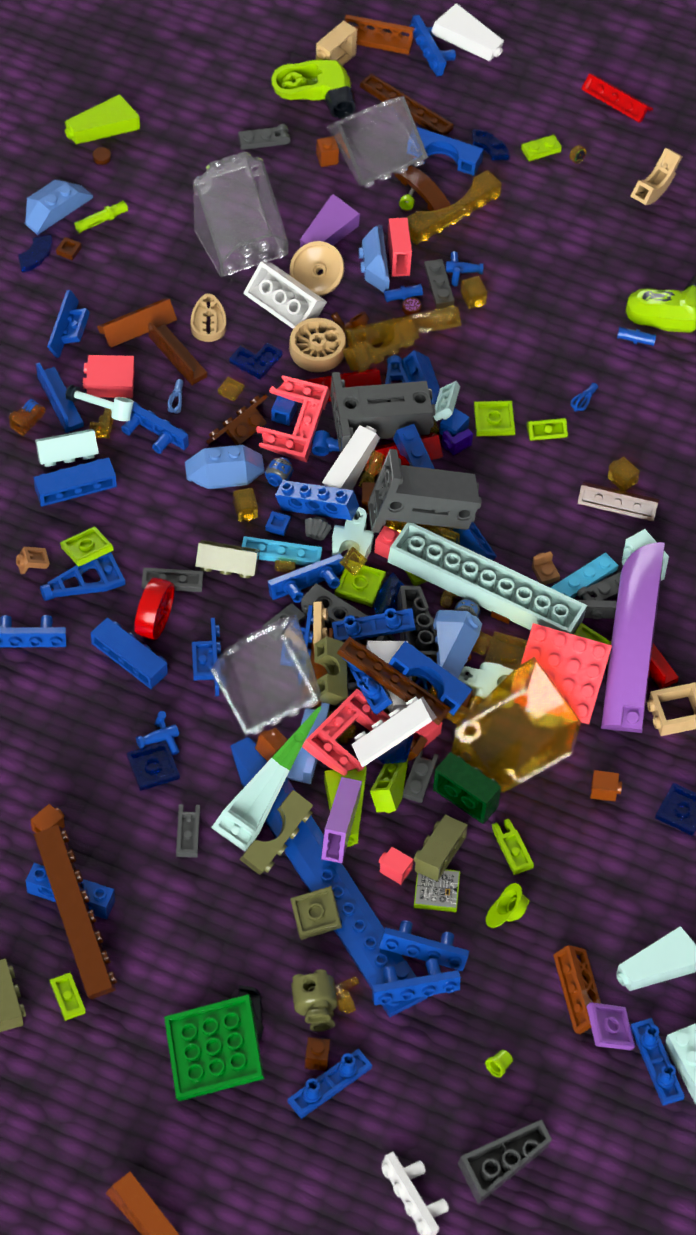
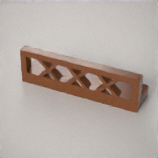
[345,14,414,55]
[553,945,601,1034]

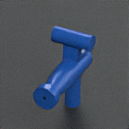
[445,251,483,286]
[136,711,180,755]

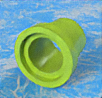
[485,1050,513,1078]

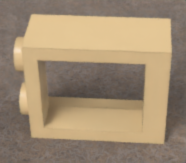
[316,21,357,66]
[647,682,696,736]

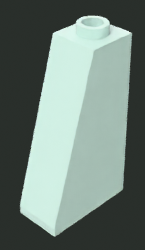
[616,926,696,991]

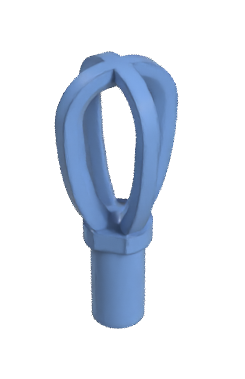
[168,379,184,414]

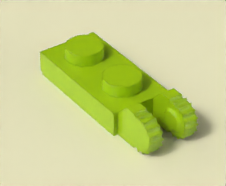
[492,818,534,875]

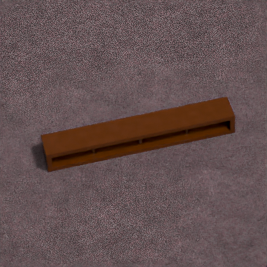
[34,825,117,1000]

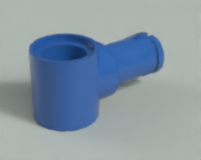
[312,430,339,456]

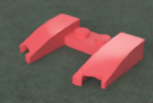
[256,375,330,462]
[302,689,390,776]

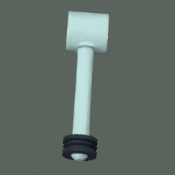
[66,385,134,421]

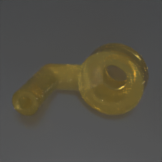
[335,976,359,1014]

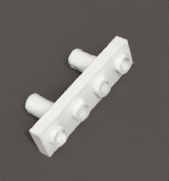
[381,1152,449,1235]

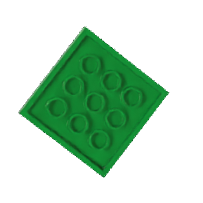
[164,994,264,1101]

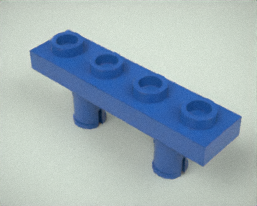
[409,15,456,76]
[121,401,189,454]
[268,554,345,603]
[332,608,416,642]
[0,615,67,648]
[342,657,393,715]
[379,920,469,971]
[372,958,460,1005]
[630,1018,684,1106]
[288,1048,372,1119]

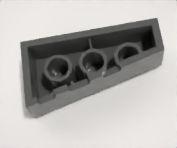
[396,586,439,663]
[458,1119,552,1204]

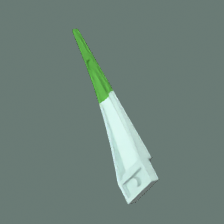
[211,706,321,852]

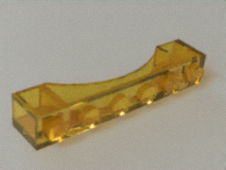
[407,170,502,245]
[345,306,462,350]

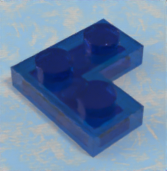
[229,343,282,380]

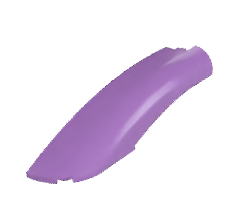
[601,542,665,733]

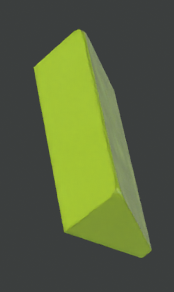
[526,418,568,441]

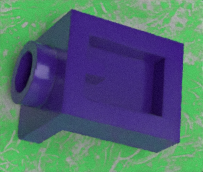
[442,428,473,456]

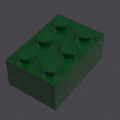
[433,752,501,824]

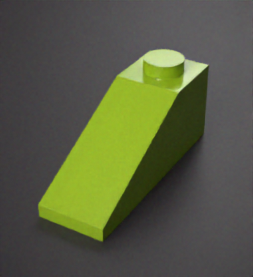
[370,756,408,813]

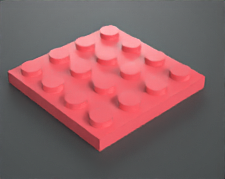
[512,623,612,725]

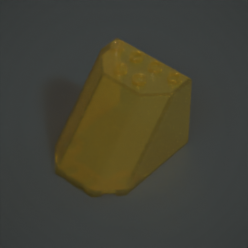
[451,657,581,793]

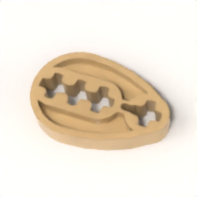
[190,294,226,342]

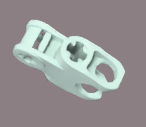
[332,507,374,565]
[458,662,518,708]

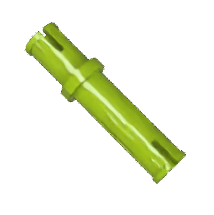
[74,200,128,233]

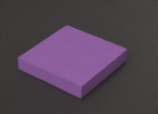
[587,1002,635,1050]

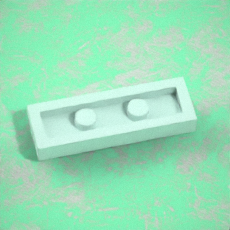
[433,381,460,421]

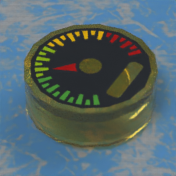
[570,145,587,164]

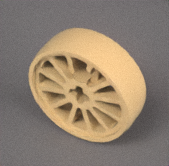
[289,318,346,372]

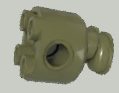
[291,969,337,1032]

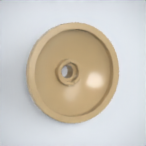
[290,241,344,296]

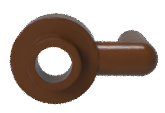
[331,312,369,333]

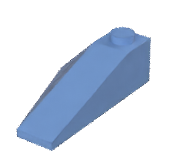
[433,610,483,679]

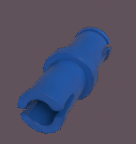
[384,284,423,302]
[617,327,656,346]

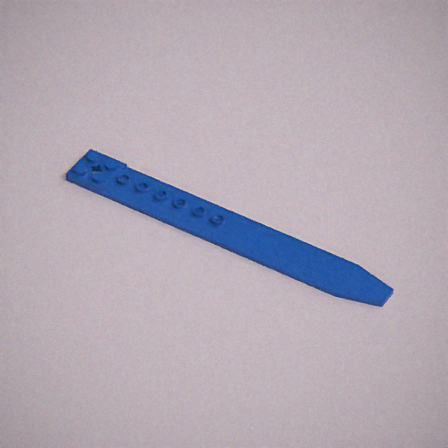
[230,737,427,1018]

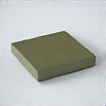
[290,886,343,940]

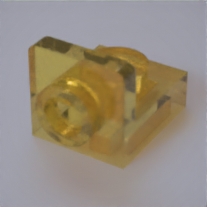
[89,408,113,439]

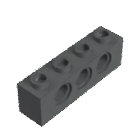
[301,583,377,645]

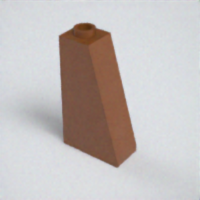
[106,1172,179,1235]

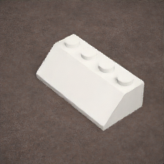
[243,261,327,329]
[351,696,437,767]

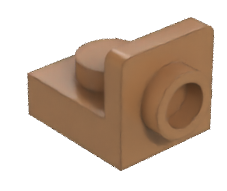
[16,547,50,574]
[532,551,560,585]

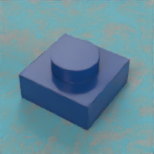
[265,511,291,536]

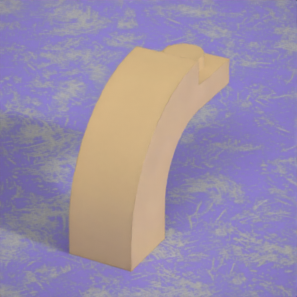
[631,148,683,205]

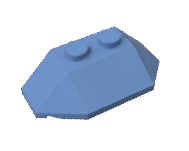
[25,180,93,235]
[358,225,390,292]
[185,445,264,489]

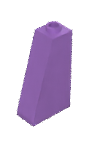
[300,194,360,248]
[321,777,362,863]

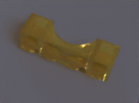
[342,317,420,372]

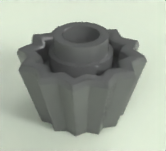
[305,517,332,541]

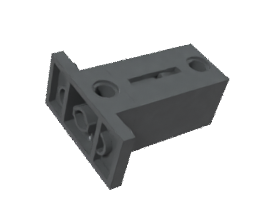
[330,372,435,454]
[368,449,482,533]

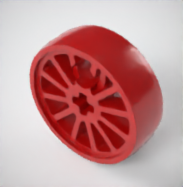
[134,577,175,640]

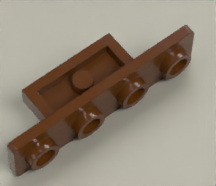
[206,394,268,445]

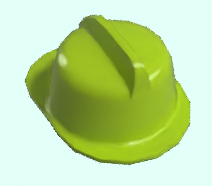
[486,883,529,928]

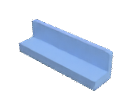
[287,702,330,784]

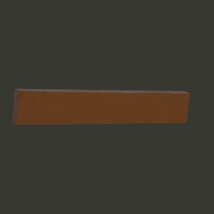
[360,74,454,136]
[337,636,451,725]

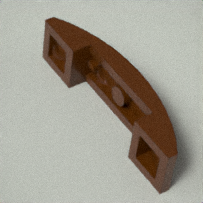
[394,165,453,219]

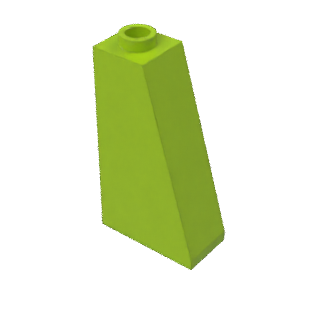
[65,94,140,144]
[324,765,367,847]

